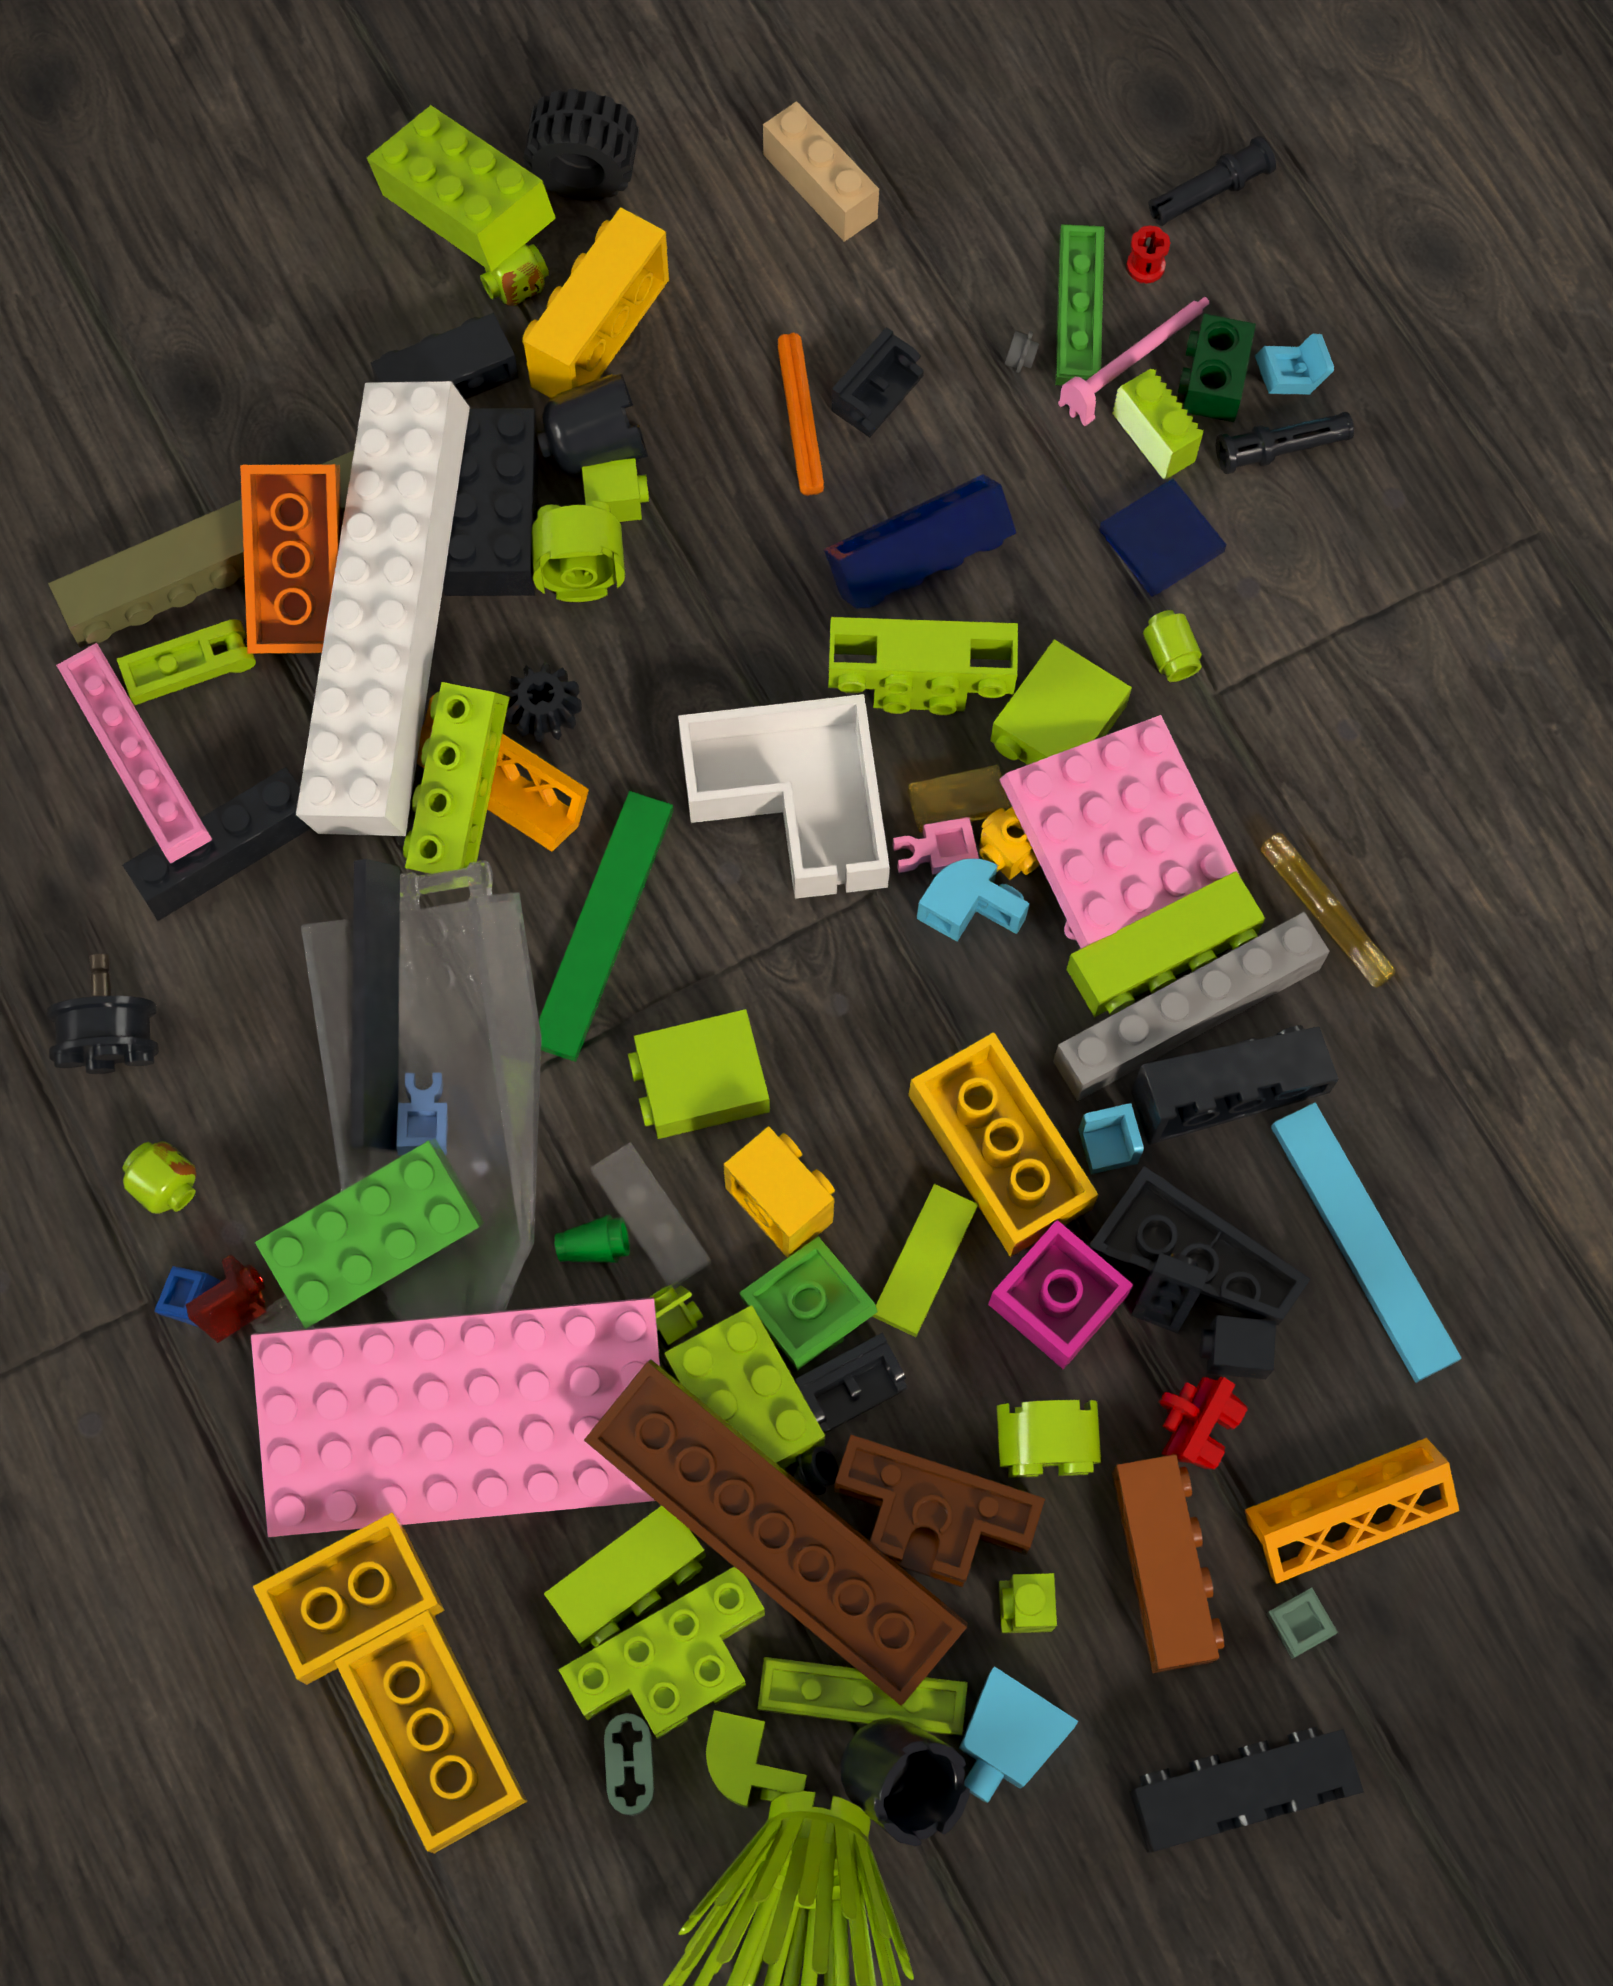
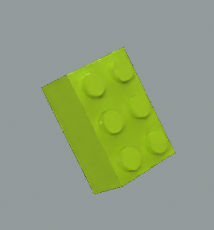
[664,1305,825,1469]

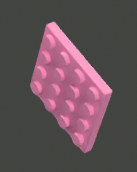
[999,715,1240,949]

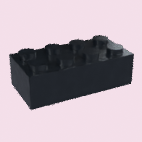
[443,408,539,596]

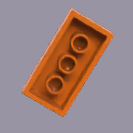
[240,464,342,654]

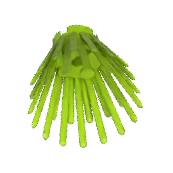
[663,1791,914,1986]

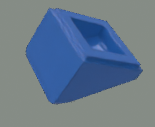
[154,1266,228,1330]

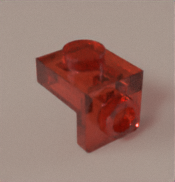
[186,1254,267,1343]

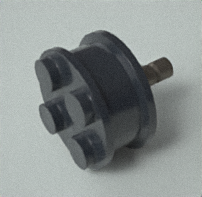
[47,954,159,1074]

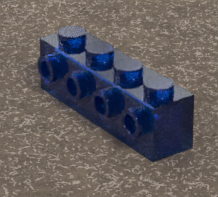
[824,474,1017,609]

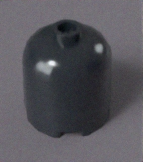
[536,374,648,477]
[841,1717,970,1846]

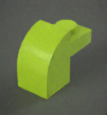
[706,1710,807,1808]

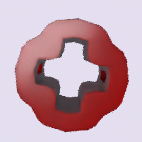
[1126,225,1171,284]

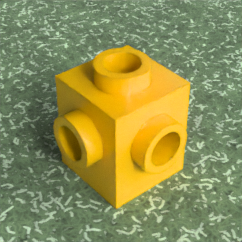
[979,807,1040,880]

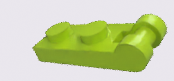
[117,619,256,706]

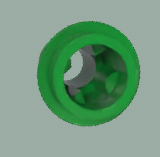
[555,1214,630,1263]

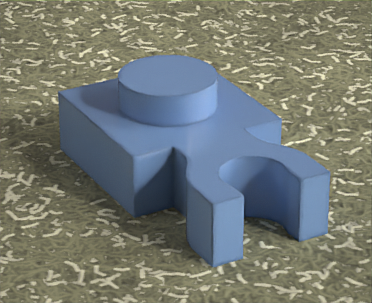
[397,1073,448,1155]

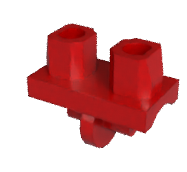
[1159,1377,1248,1469]

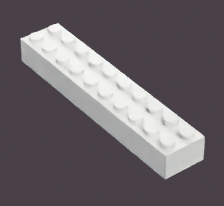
[296,381,470,836]

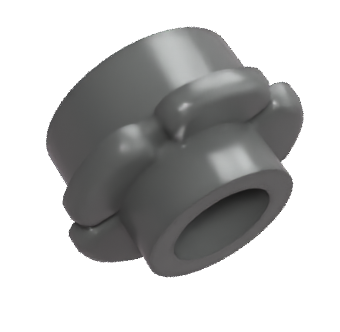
[1004,330,1039,373]

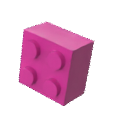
[988,1220,1133,1369]

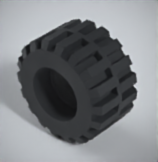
[523,89,639,201]

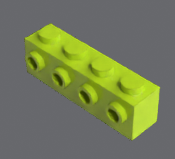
[403,682,509,881]
[1067,871,1265,1017]

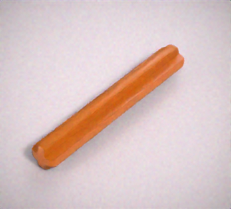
[778,333,824,496]

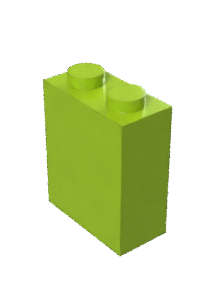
[990,639,1132,765]
[628,1009,770,1139]

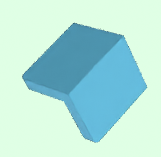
[1078,1103,1144,1174]

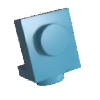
[1255,333,1334,395]

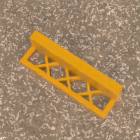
[417,695,589,851]
[1245,1438,1459,1584]

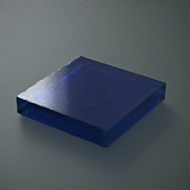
[1099,478,1227,597]

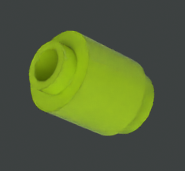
[1143,610,1202,682]

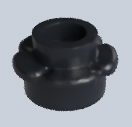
[793,1446,839,1495]

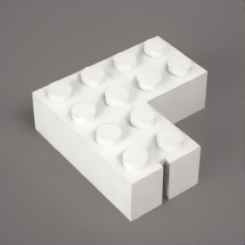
[678,694,890,899]

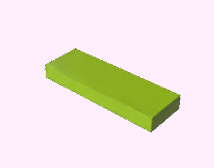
[872,1184,978,1337]

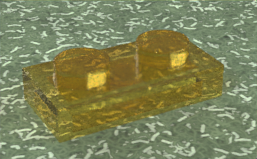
[908,764,1010,833]

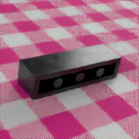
[122,767,311,921]

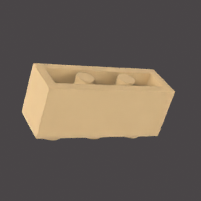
[763,101,879,242]

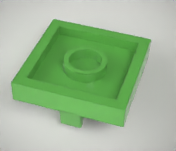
[739,1236,878,1370]

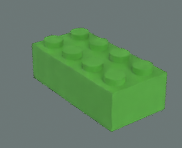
[255,1139,485,1329]

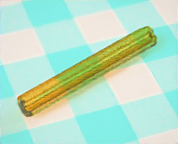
[1261,833,1395,988]

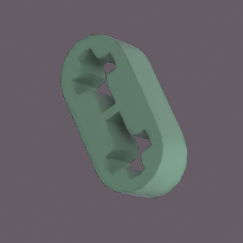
[604,1713,655,1816]

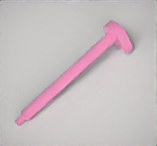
[1058,297,1209,426]

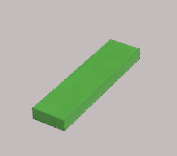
[1055,224,1104,385]

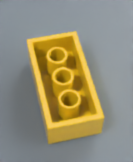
[523,207,669,398]
[909,1032,1099,1257]
[335,1610,527,1853]

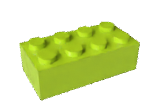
[367,105,556,272]

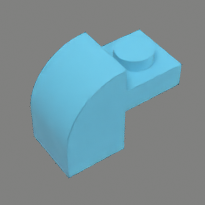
[917,859,1030,941]

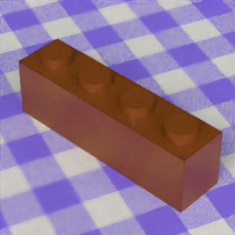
[1111,1455,1224,1673]

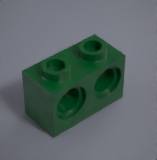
[1177,314,1256,422]

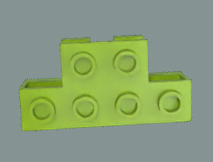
[828,617,1018,715]
[559,1567,765,1739]

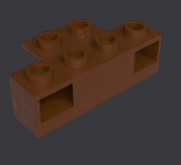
[834,1435,1045,1588]

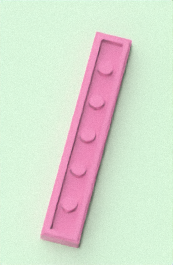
[56,643,212,864]

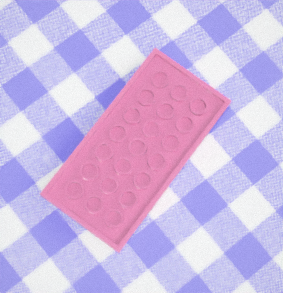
[251,1297,660,1537]

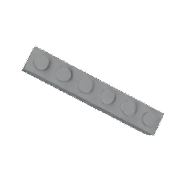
[1053,912,1330,1101]

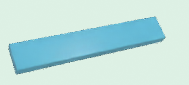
[1271,1102,1462,1383]

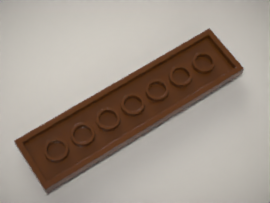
[584,1359,968,1706]

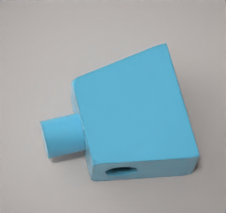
[959,1666,1078,1803]

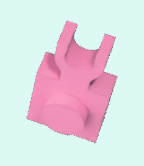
[893,817,979,875]

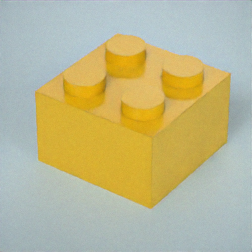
[724,1126,835,1258]

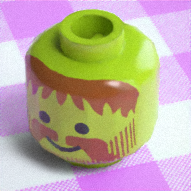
[480,244,549,306]
[122,1142,196,1214]

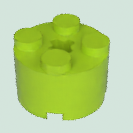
[532,501,625,602]
[997,1400,1101,1478]

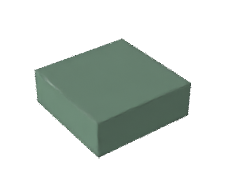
[1266,1588,1338,1659]

